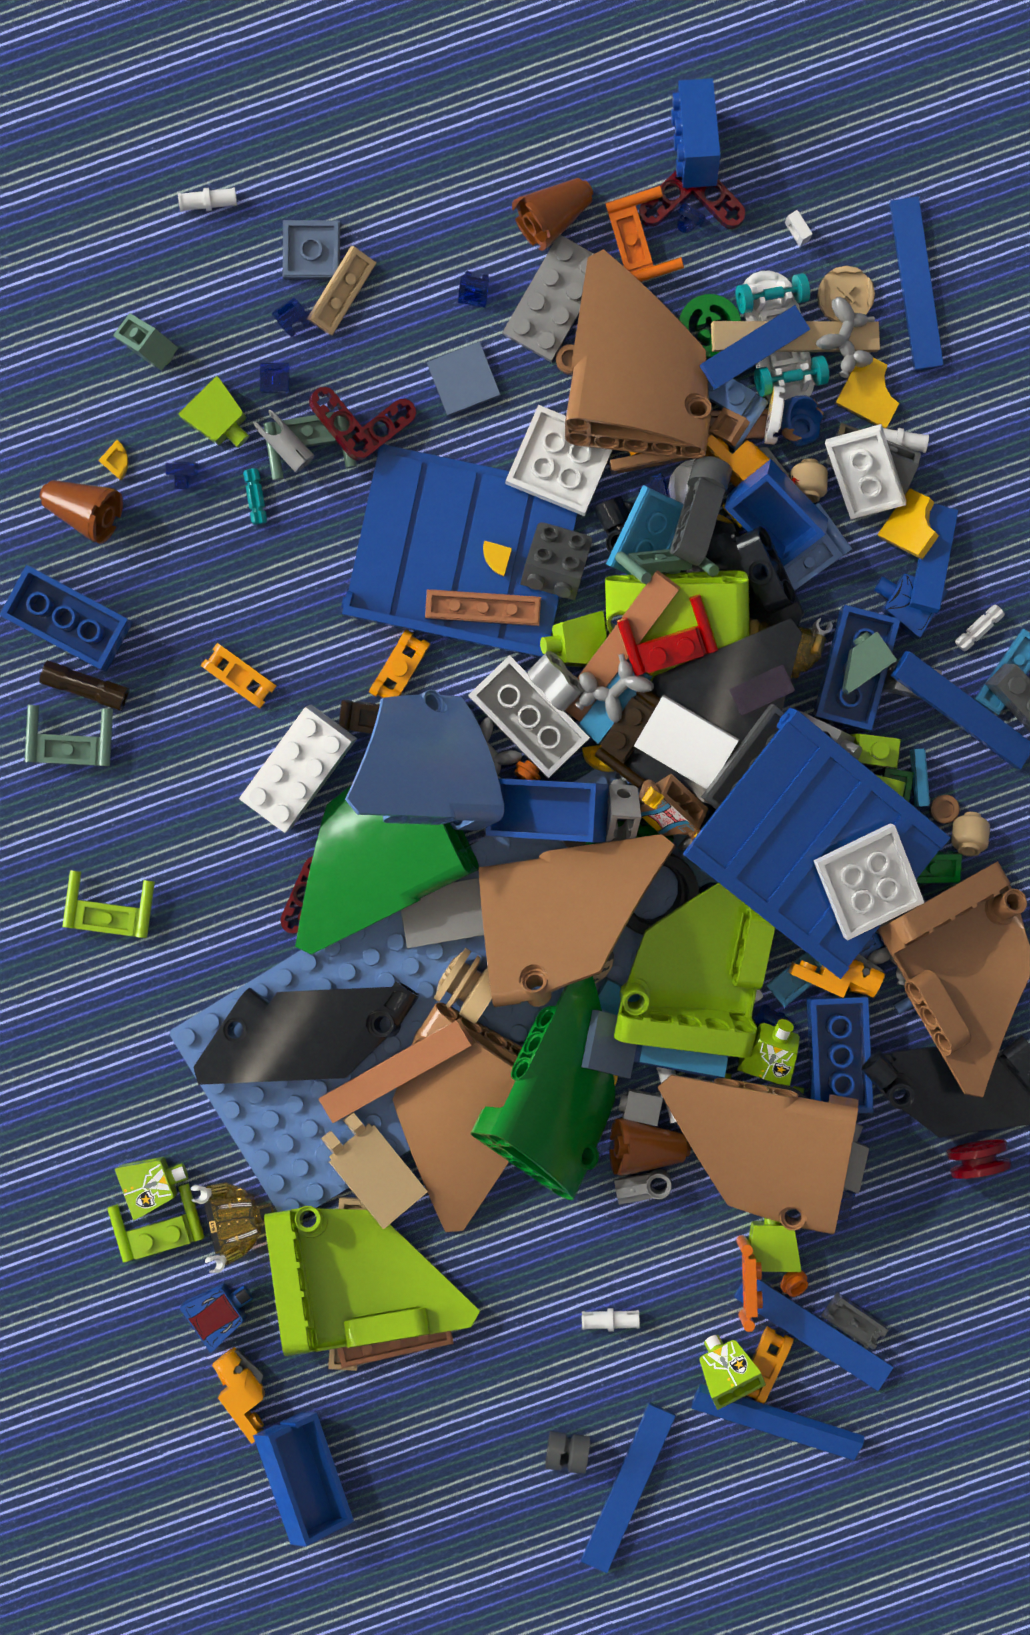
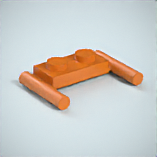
[605,186,684,282]
[736,1235,763,1332]

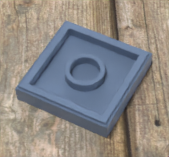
[282,220,341,279]
[427,342,500,417]
[582,1010,637,1078]

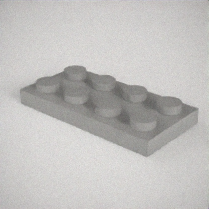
[502,235,594,363]

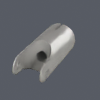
[254,410,314,473]

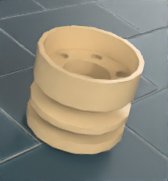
[434,947,492,1024]

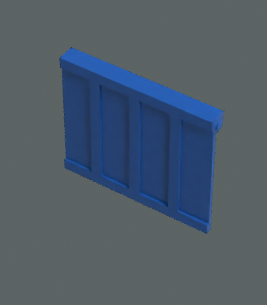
[341,444,577,658]
[683,707,951,979]

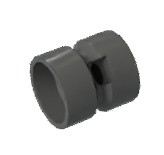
[545,1431,590,1474]

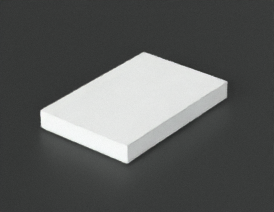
[825,424,907,519]
[634,695,739,789]

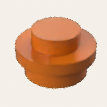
[514,760,541,780]
[780,1270,808,1297]

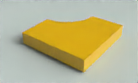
[835,357,899,428]
[877,489,939,560]

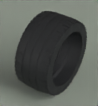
[626,853,699,935]

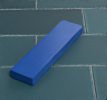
[699,305,810,390]
[909,504,958,614]

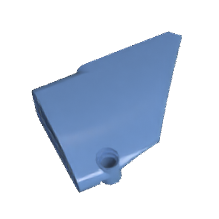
[345,689,504,831]

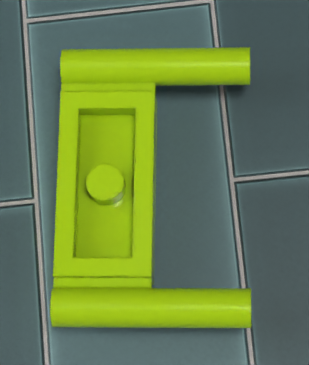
[62,870,155,938]
[107,1183,205,1263]

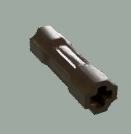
[39,660,130,711]

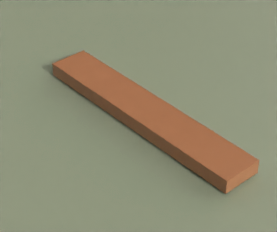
[565,570,681,722]
[319,1018,474,1123]

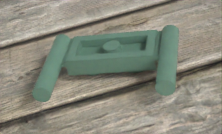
[263,412,357,481]
[615,549,719,584]
[25,705,113,766]

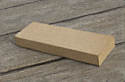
[307,246,377,335]

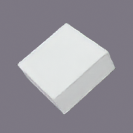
[785,210,812,247]

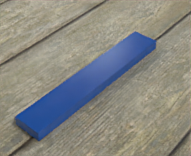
[889,196,944,371]
[890,651,1030,769]
[734,1280,894,1391]
[691,1384,864,1460]
[581,1402,676,1573]

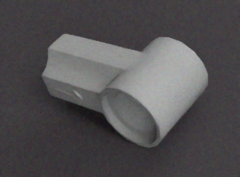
[614,1169,671,1205]

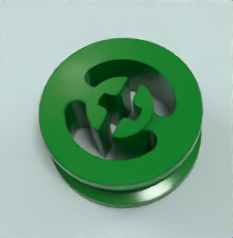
[678,294,741,360]

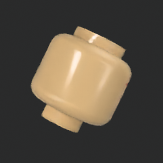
[791,458,828,503]
[951,812,990,856]

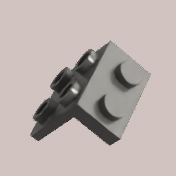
[520,522,592,600]

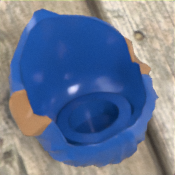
[780,395,824,446]

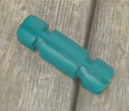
[243,468,267,525]

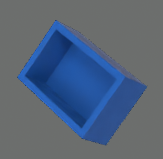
[671,78,720,188]
[725,459,828,566]

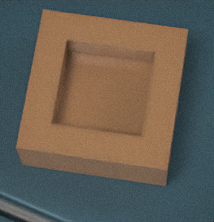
[709,407,750,447]

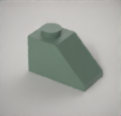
[113,313,178,371]
[842,631,897,695]

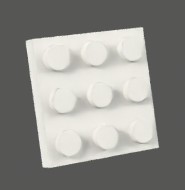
[505,405,613,516]
[813,823,924,940]

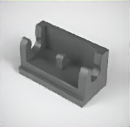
[821,1292,889,1349]

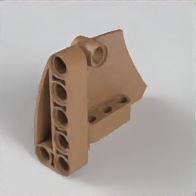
[565,249,712,459]
[479,834,675,1007]
[877,861,1030,1098]
[393,1002,522,1232]

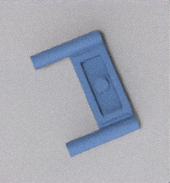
[708,379,769,450]
[761,503,852,591]

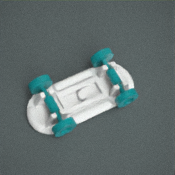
[735,271,829,402]

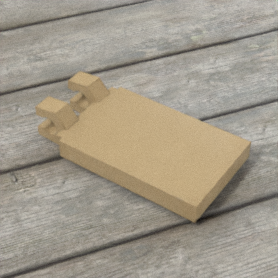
[321,1113,428,1229]

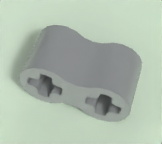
[528,651,584,711]

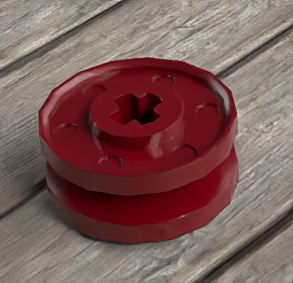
[946,1139,1012,1179]

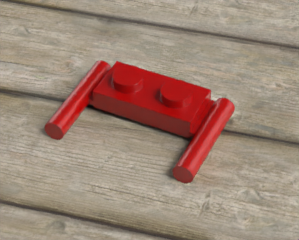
[617,594,718,676]

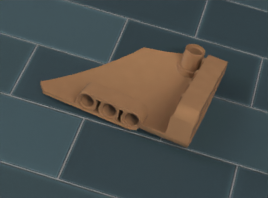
[658,1075,859,1235]

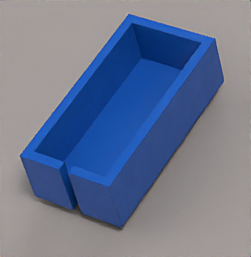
[485,778,609,842]
[253,1412,354,1547]

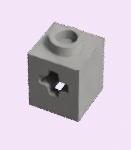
[618,1088,663,1126]

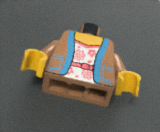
[639,774,708,841]

